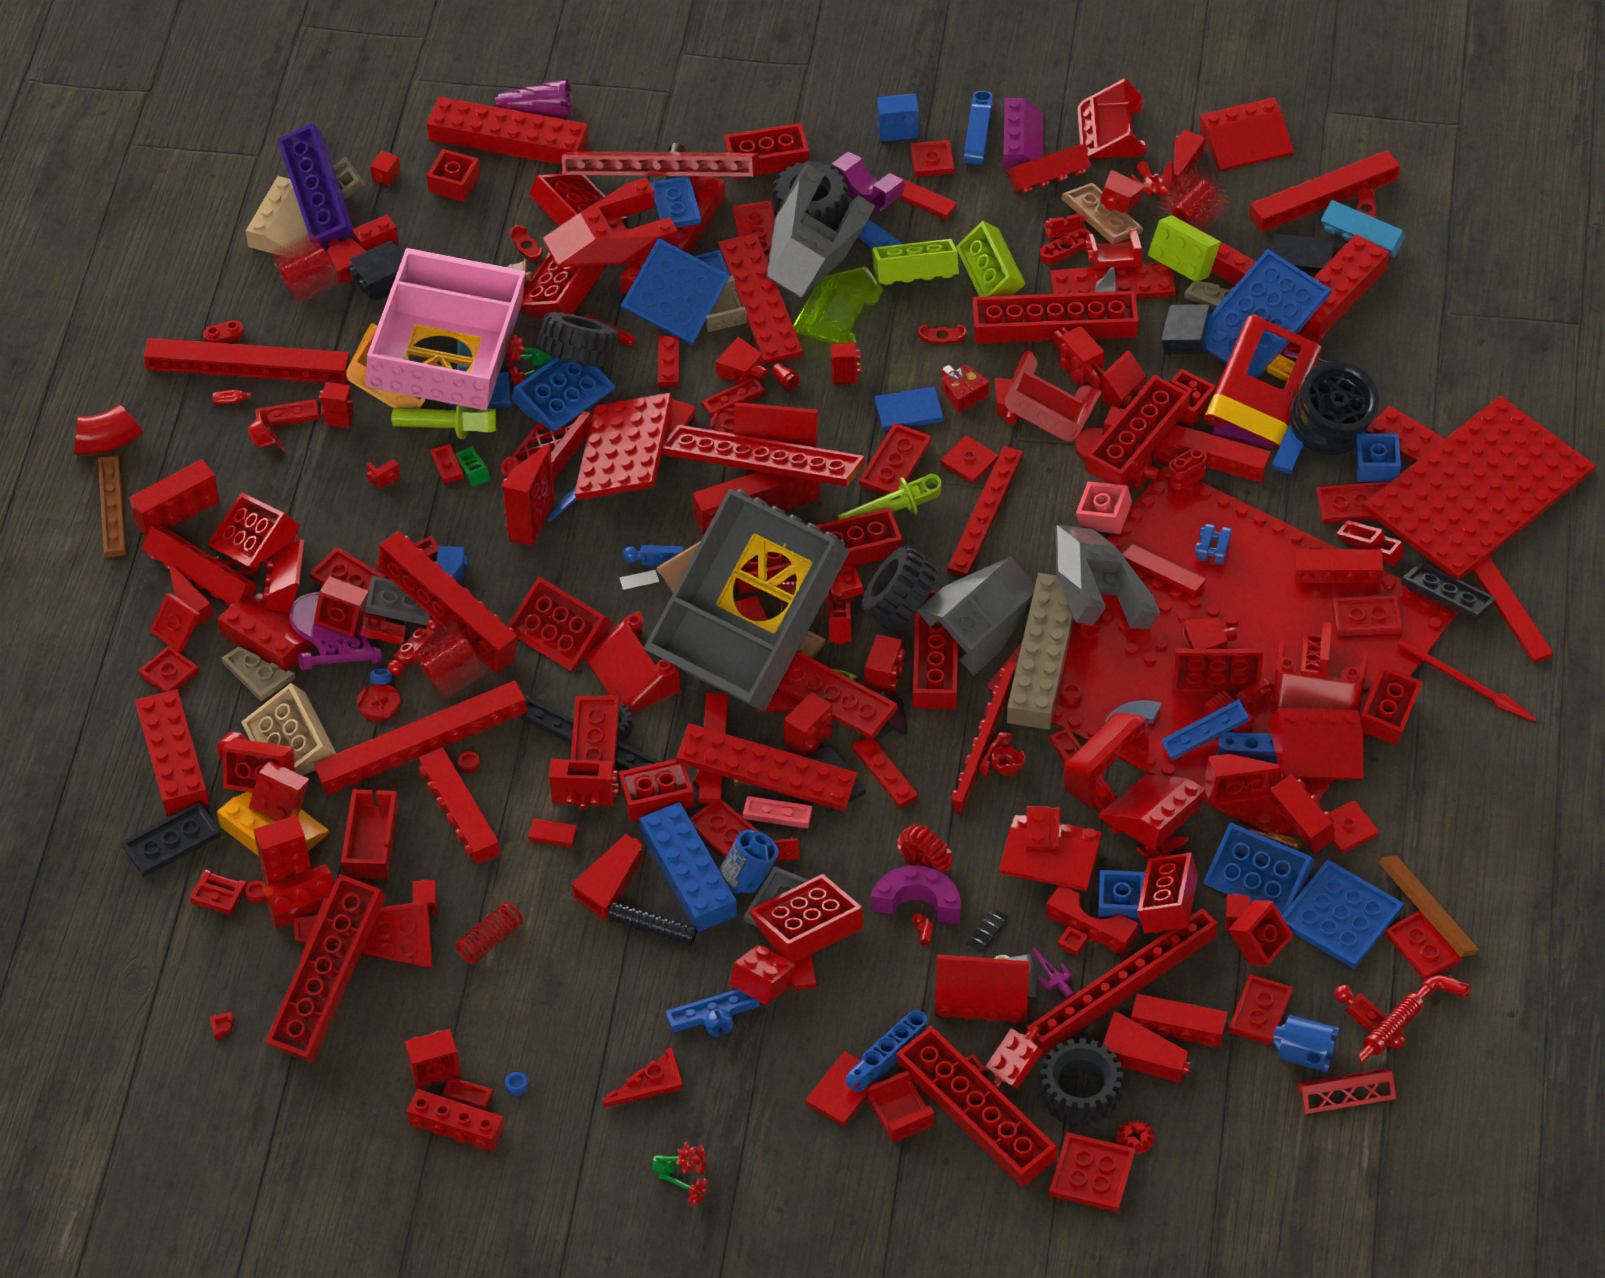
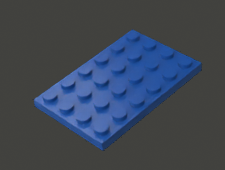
[1204,249,1332,379]

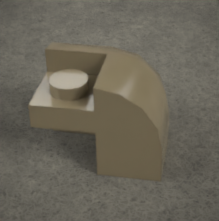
[333,157,366,200]

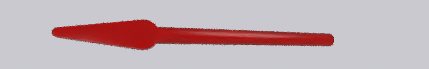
[1397,639,1536,722]

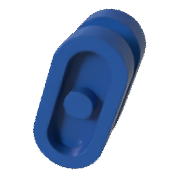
[1195,523,1232,565]

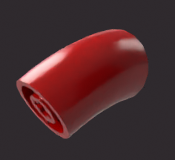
[74,404,143,455]

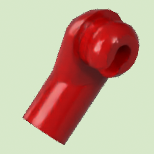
[912,913,934,946]

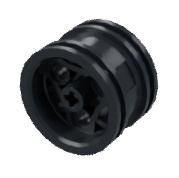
[1289,361,1379,455]

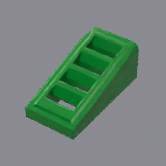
[455,447,490,487]

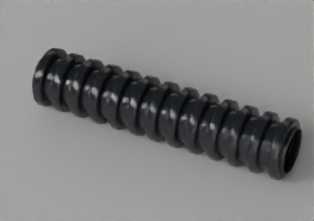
[608,901,697,946]

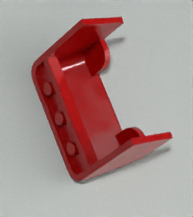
[1272,638,1368,712]
[1063,712,1149,809]

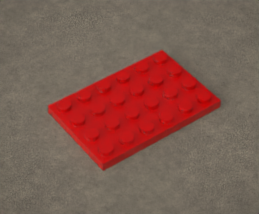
[574,393,673,500]

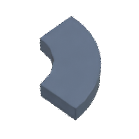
[1105,700,1161,724]

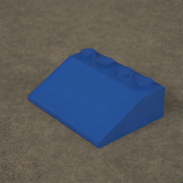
[511,358,616,433]
[1203,823,1315,915]

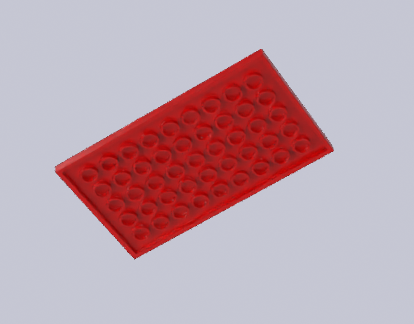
[1362,396,1596,580]

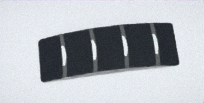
[966,909,1008,952]

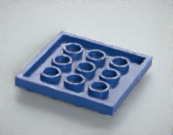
[620,238,730,345]
[1282,860,1404,969]

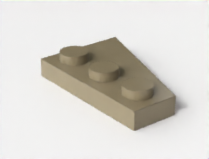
[1184,281,1234,310]
[222,647,296,701]

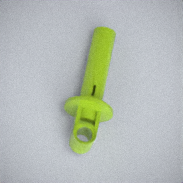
[391,405,496,439]
[837,474,941,520]

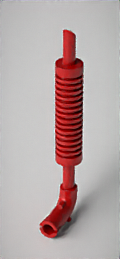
[1358,975,1471,1065]

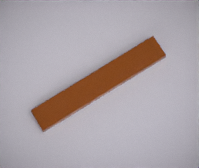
[98,455,126,558]
[1379,855,1479,957]

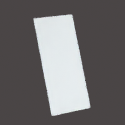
[620,570,659,590]

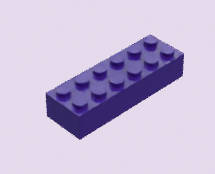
[277,123,354,249]

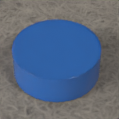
[370,668,392,684]
[505,1072,528,1096]

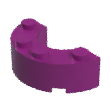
[832,152,905,212]
[871,865,961,925]

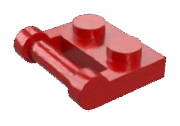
[190,869,248,915]

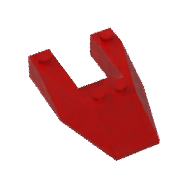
[543,177,678,268]

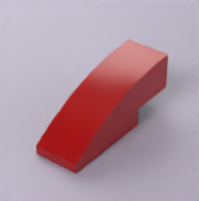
[1336,520,1405,567]

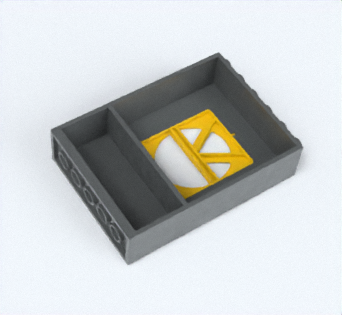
[644,489,850,712]

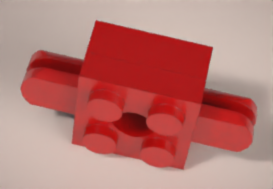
[1052,326,1104,388]

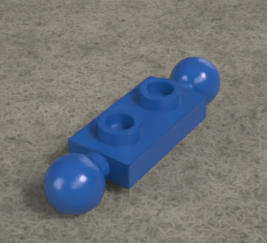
[622,545,683,566]

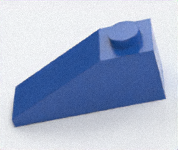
[437,546,469,583]

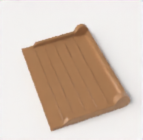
[657,541,701,594]

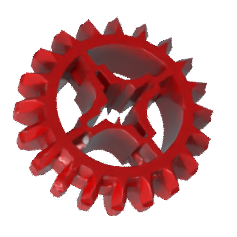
[897,824,953,875]

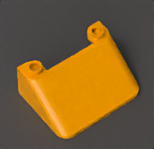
[346,323,443,409]

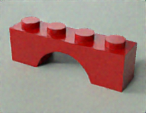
[1046,886,1139,955]

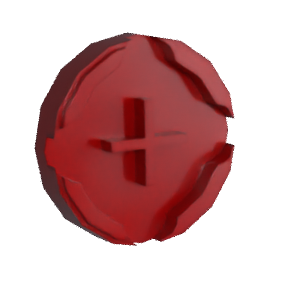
[357,684,401,722]

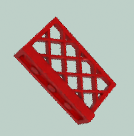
[512,411,592,481]

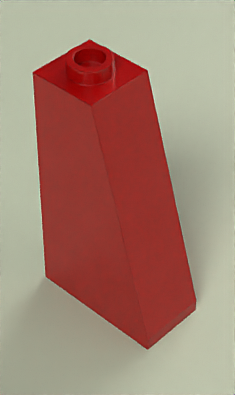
[571,834,644,921]
[1102,1012,1191,1083]

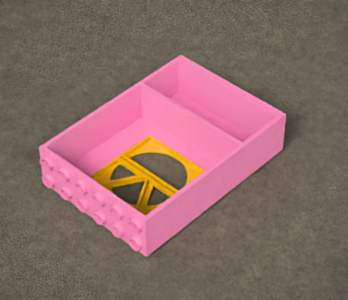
[365,248,526,411]

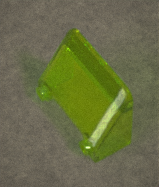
[793,267,884,344]

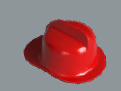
[248,411,286,452]

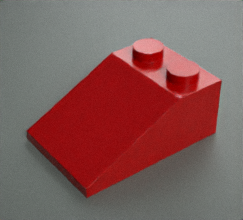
[1203,754,1280,806]

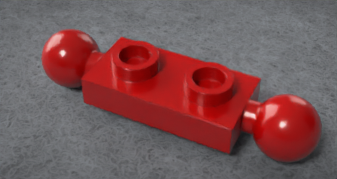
[387,617,443,676]
[1334,985,1406,1049]

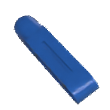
[964,91,993,165]
[845,1011,927,1092]

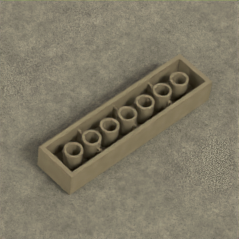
[1007,573,1075,730]

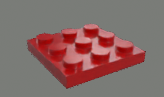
[1049,1132,1135,1212]

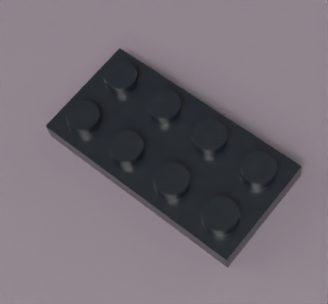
[1401,561,1496,622]
[121,802,221,877]

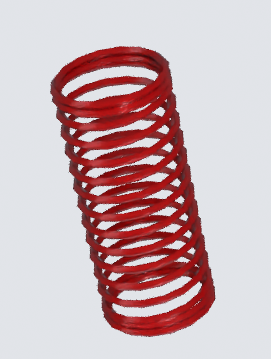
[456,902,524,964]

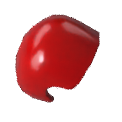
[990,746,1026,776]

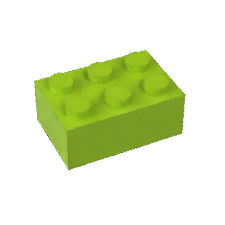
[1148,215,1221,282]

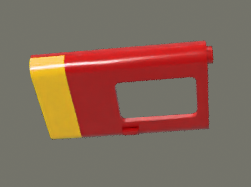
[1204,315,1322,449]

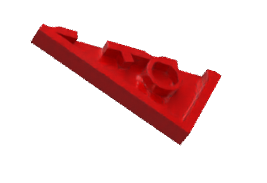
[603,1048,683,1108]

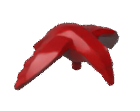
[1131,161,1174,197]
[1136,837,1189,858]

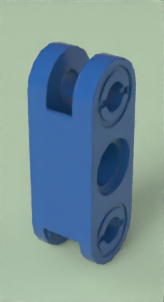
[1217,732,1278,764]

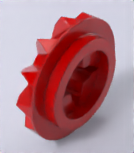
[1117,1119,1155,1154]

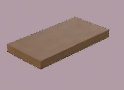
[1061,183,1143,244]

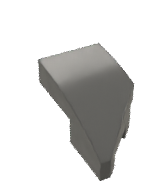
[1095,267,1116,292]

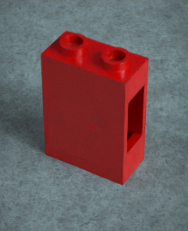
[549,759,619,810]

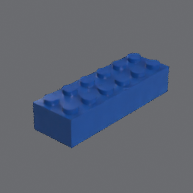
[639,802,737,932]

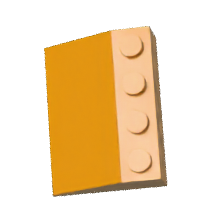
[217,792,329,856]

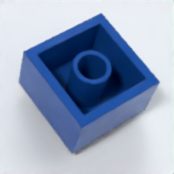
[877,94,919,142]
[1355,434,1401,482]
[1098,870,1145,925]

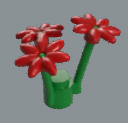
[505,334,553,387]
[652,1142,708,1207]

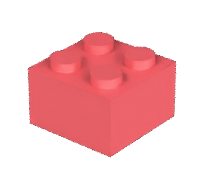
[1076,481,1132,534]

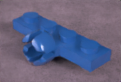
[665,989,760,1037]

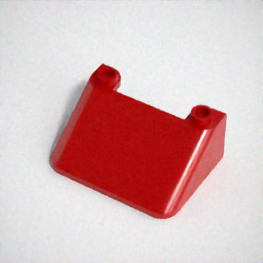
[1077,78,1148,159]
[1004,351,1102,442]
[587,611,680,713]

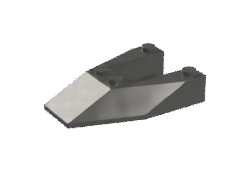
[766,164,875,298]
[1055,525,1160,630]

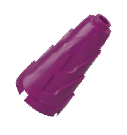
[495,79,572,119]

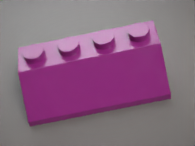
[1003,98,1043,171]

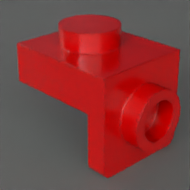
[366,459,400,489]

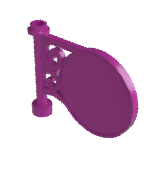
[289,592,382,670]

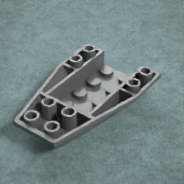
[917,556,1036,676]

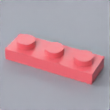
[743,796,813,829]

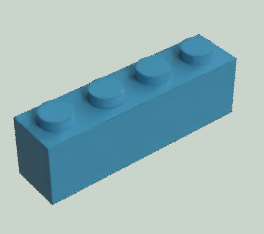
[1321,200,1405,258]

